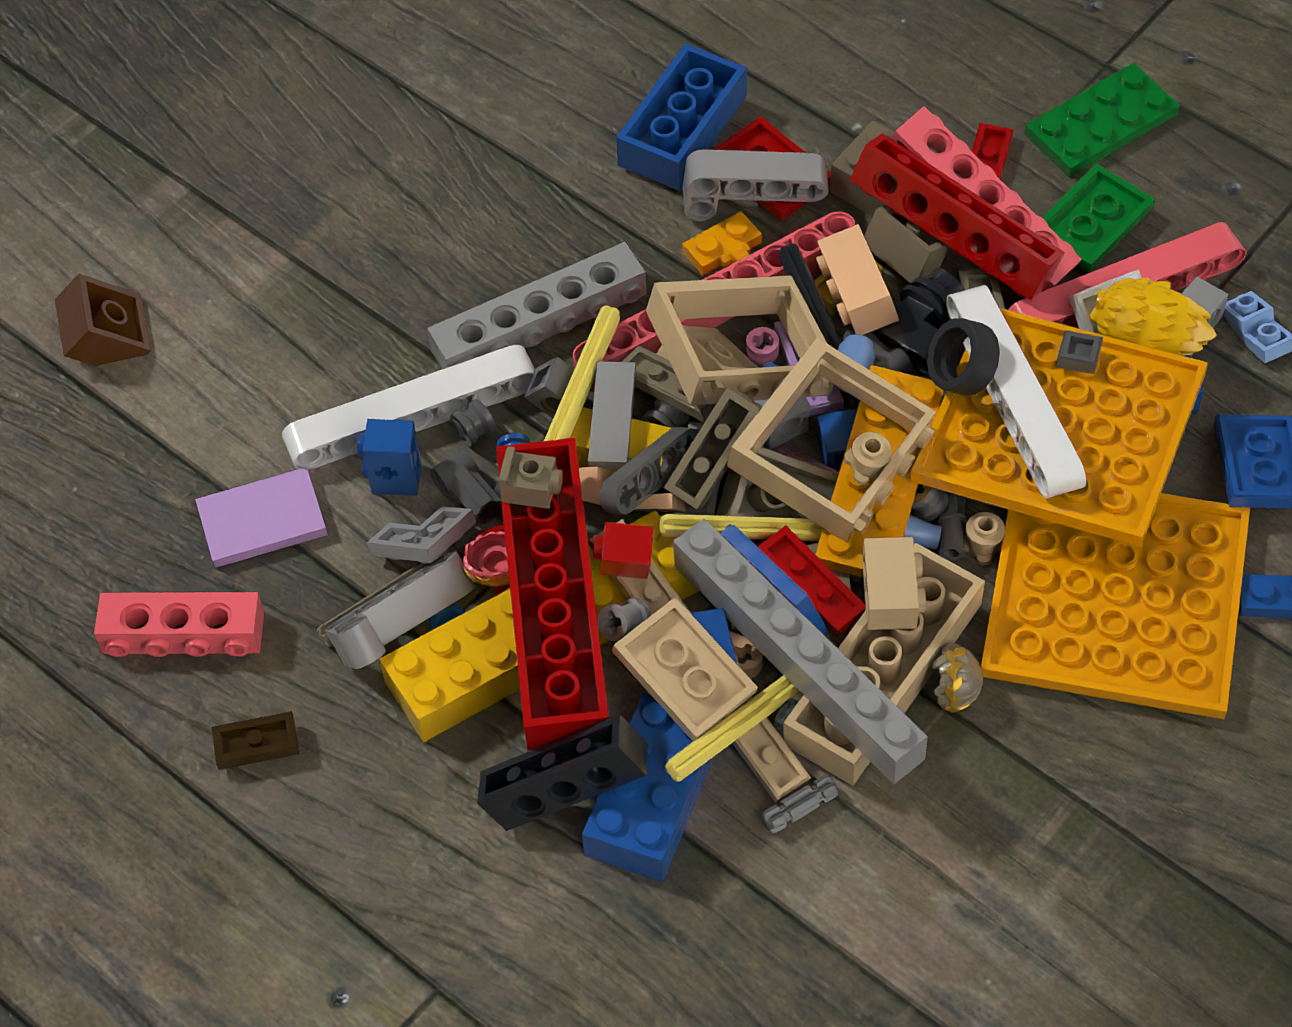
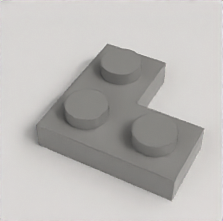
[367,506,476,564]

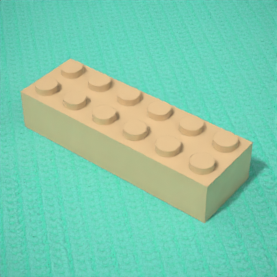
[783,543,985,786]

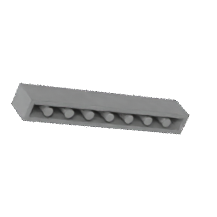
[673,518,928,784]

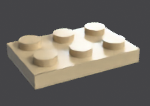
[612,597,758,741]

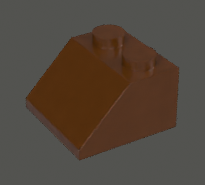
[55,274,151,366]

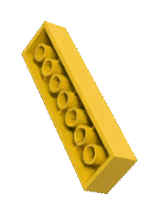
[379,510,699,742]

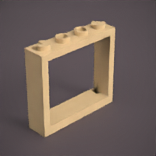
[646,276,834,405]
[727,338,936,542]

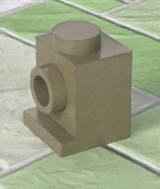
[499,446,563,509]

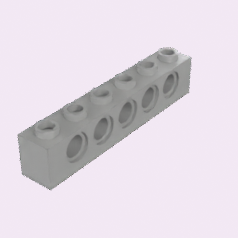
[427,242,647,369]

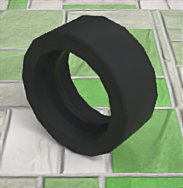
[927,318,1000,395]

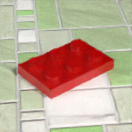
[712,115,831,222]

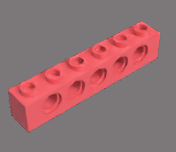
[891,106,1082,292]

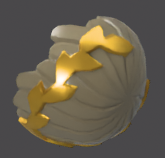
[932,643,983,713]

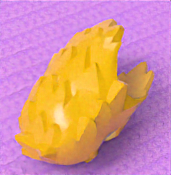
[1089,277,1217,356]

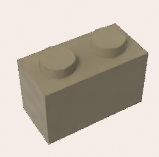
[864,205,949,283]

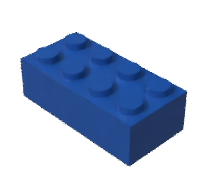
[616,43,747,191]
[582,693,714,882]

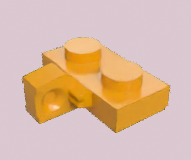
[682,211,762,276]

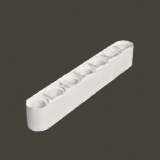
[947,285,1086,499]
[282,345,535,470]

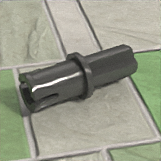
[937,491,968,561]

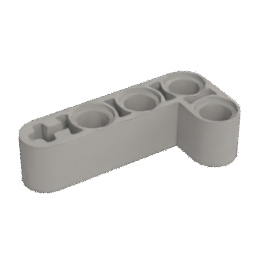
[683,150,828,222]
[325,552,476,669]

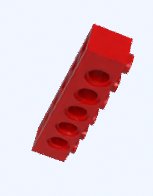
[849,133,1065,300]

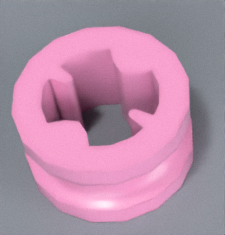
[746,327,780,365]

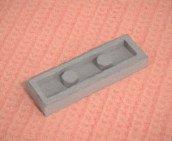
[588,361,636,469]

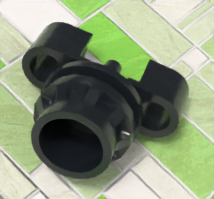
[871,268,965,375]

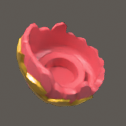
[463,531,510,587]

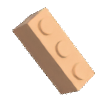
[816,224,899,335]

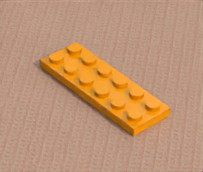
[815,365,944,577]

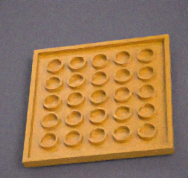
[911,308,1208,547]
[981,493,1250,720]

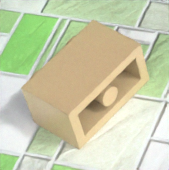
[862,537,926,630]

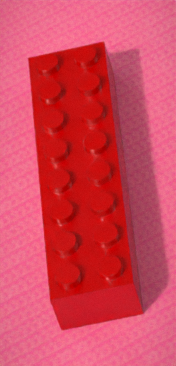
[496,438,609,751]

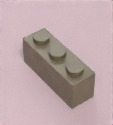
[664,387,763,509]

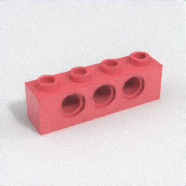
[94,592,264,657]

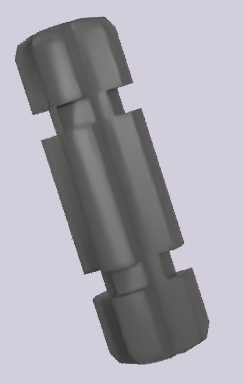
[762,775,838,833]

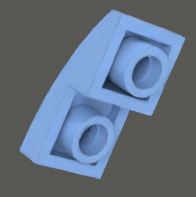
[1223,291,1292,363]

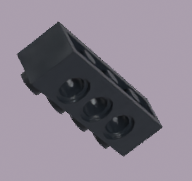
[477,715,648,831]

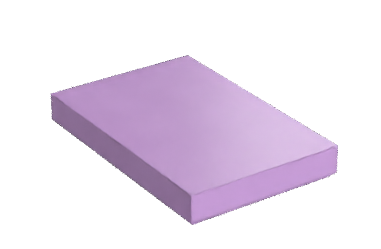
[195,467,328,568]

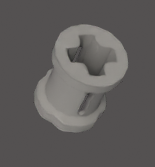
[597,598,650,641]

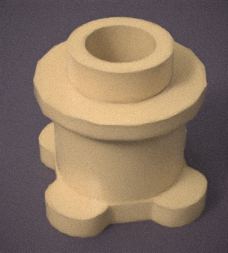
[844,432,892,485]
[964,512,1005,565]

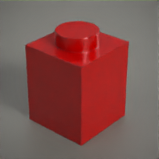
[593,522,654,579]

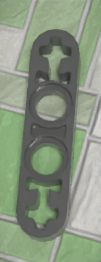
[599,427,698,515]

